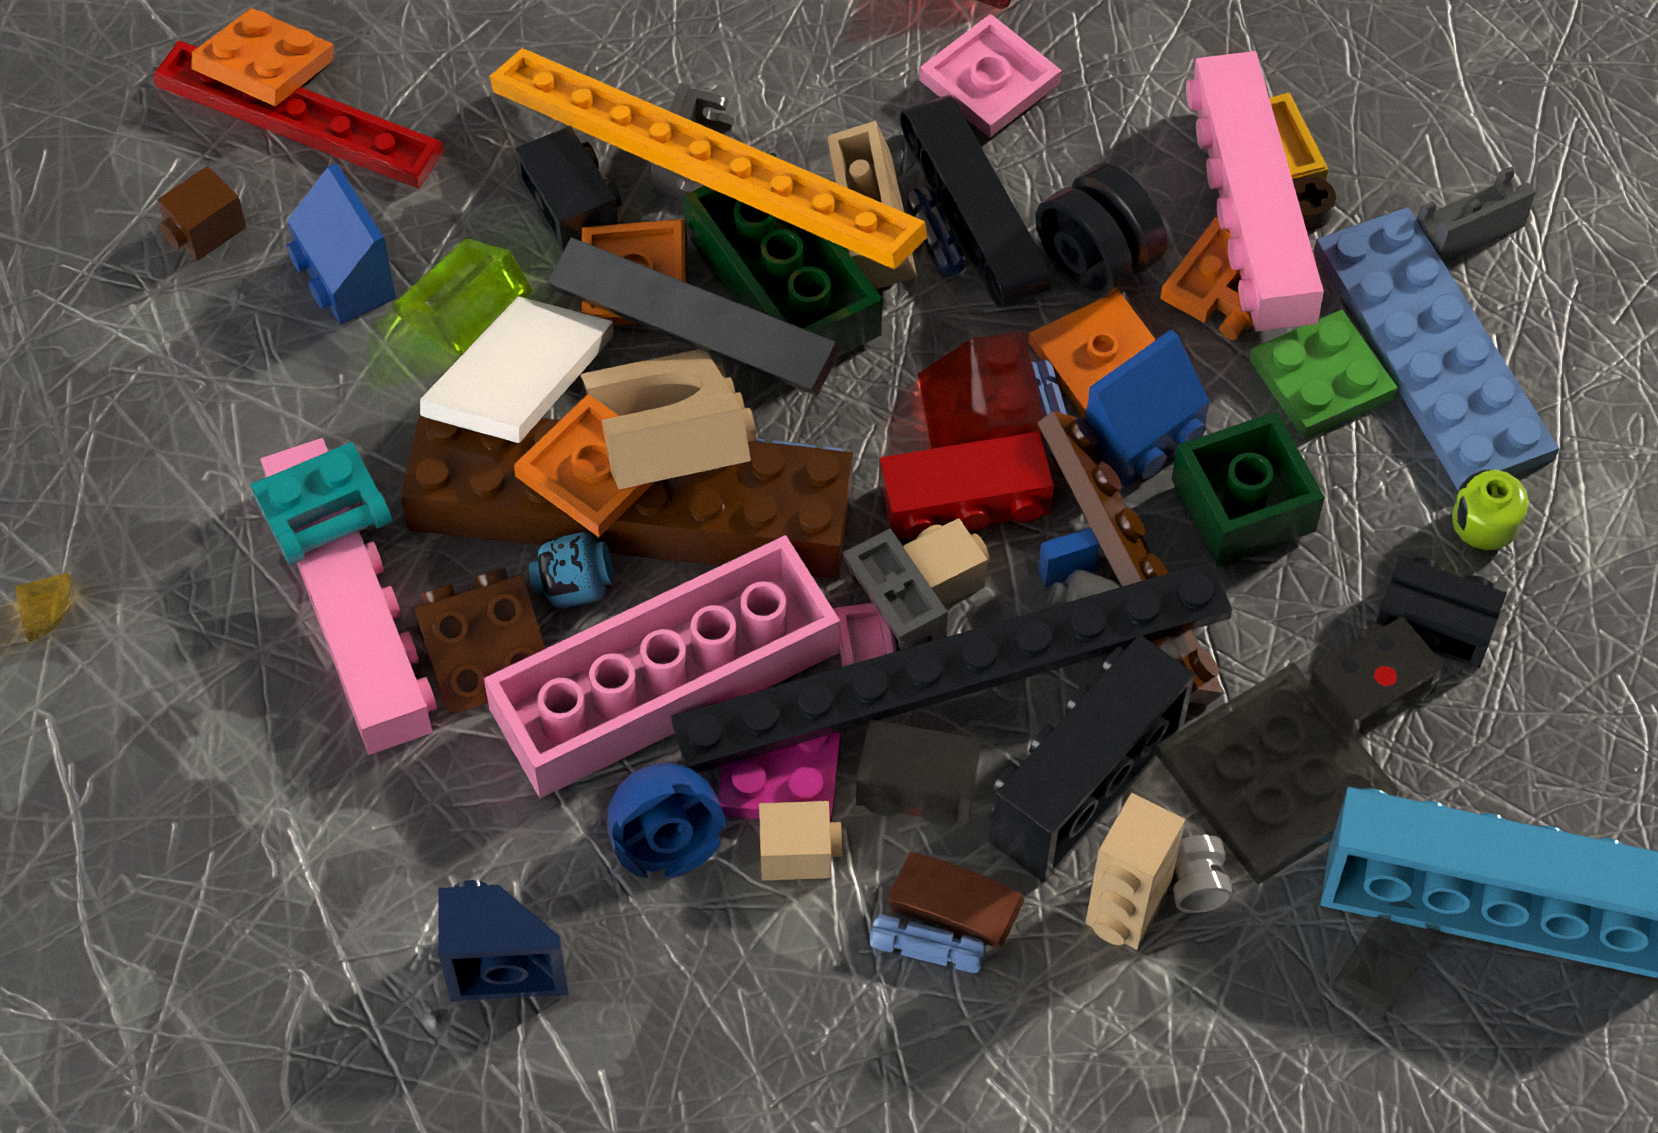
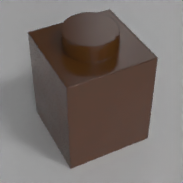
[157,166,247,261]

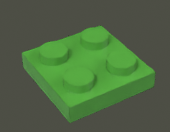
[1249,309,1398,439]

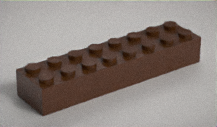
[401,414,853,579]

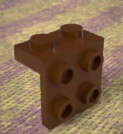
[411,567,545,713]

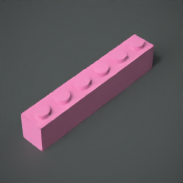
[1186,51,1324,332]
[260,438,437,755]

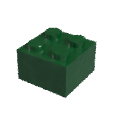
[1171,411,1325,566]

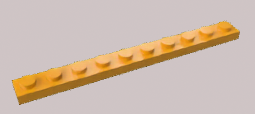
[489,48,927,270]

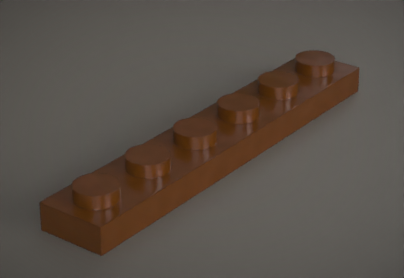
[1037,411,1225,705]

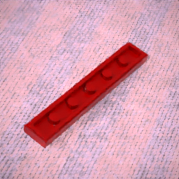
[153,40,443,189]

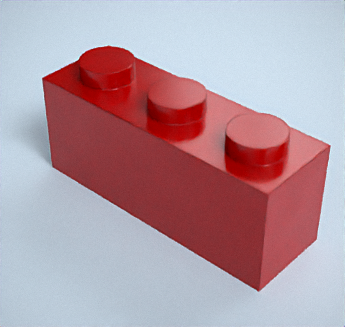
[878,431,1054,540]

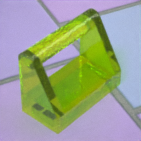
[392,238,533,357]

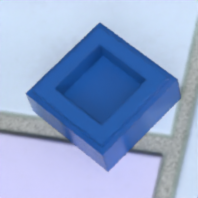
[1038,528,1100,588]

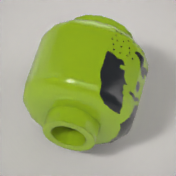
[1451,469,1529,551]

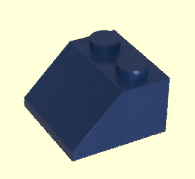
[438,880,569,1001]

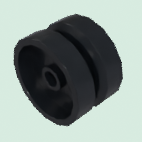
[1035,162,1167,299]

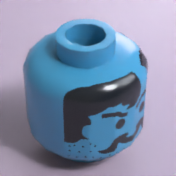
[529,532,614,609]

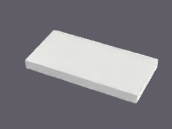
[420,296,613,443]

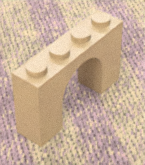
[580,349,757,489]

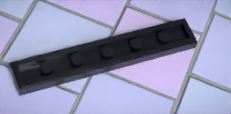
[547,237,841,396]

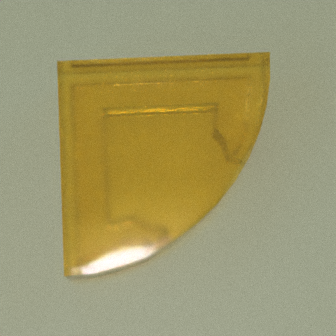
[15,572,74,642]

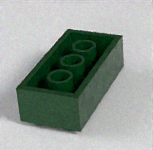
[683,152,883,357]

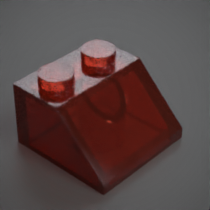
[917,332,1043,449]

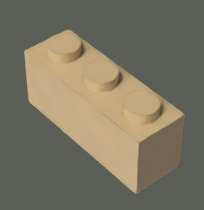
[827,121,917,290]
[1085,792,1186,950]

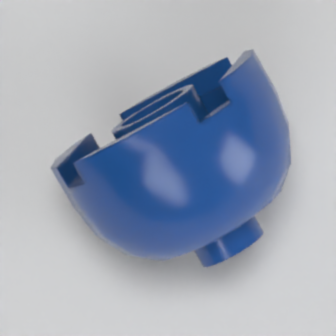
[607,763,726,878]

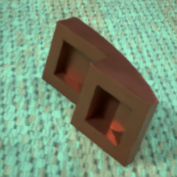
[886,852,1025,948]

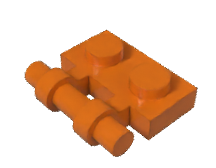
[1160,217,1253,340]

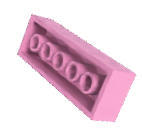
[484,535,840,799]

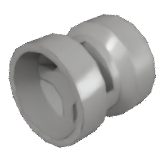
[1173,835,1234,913]

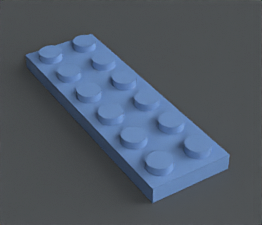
[1314,207,1559,491]

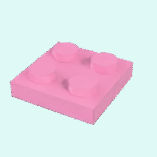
[919,13,1062,138]

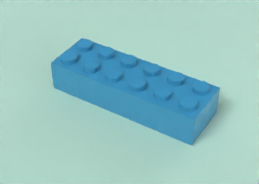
[1320,787,1658,978]

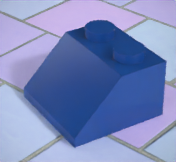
[286,163,396,324]
[1085,330,1210,488]

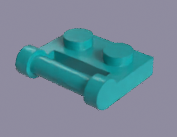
[250,442,393,566]

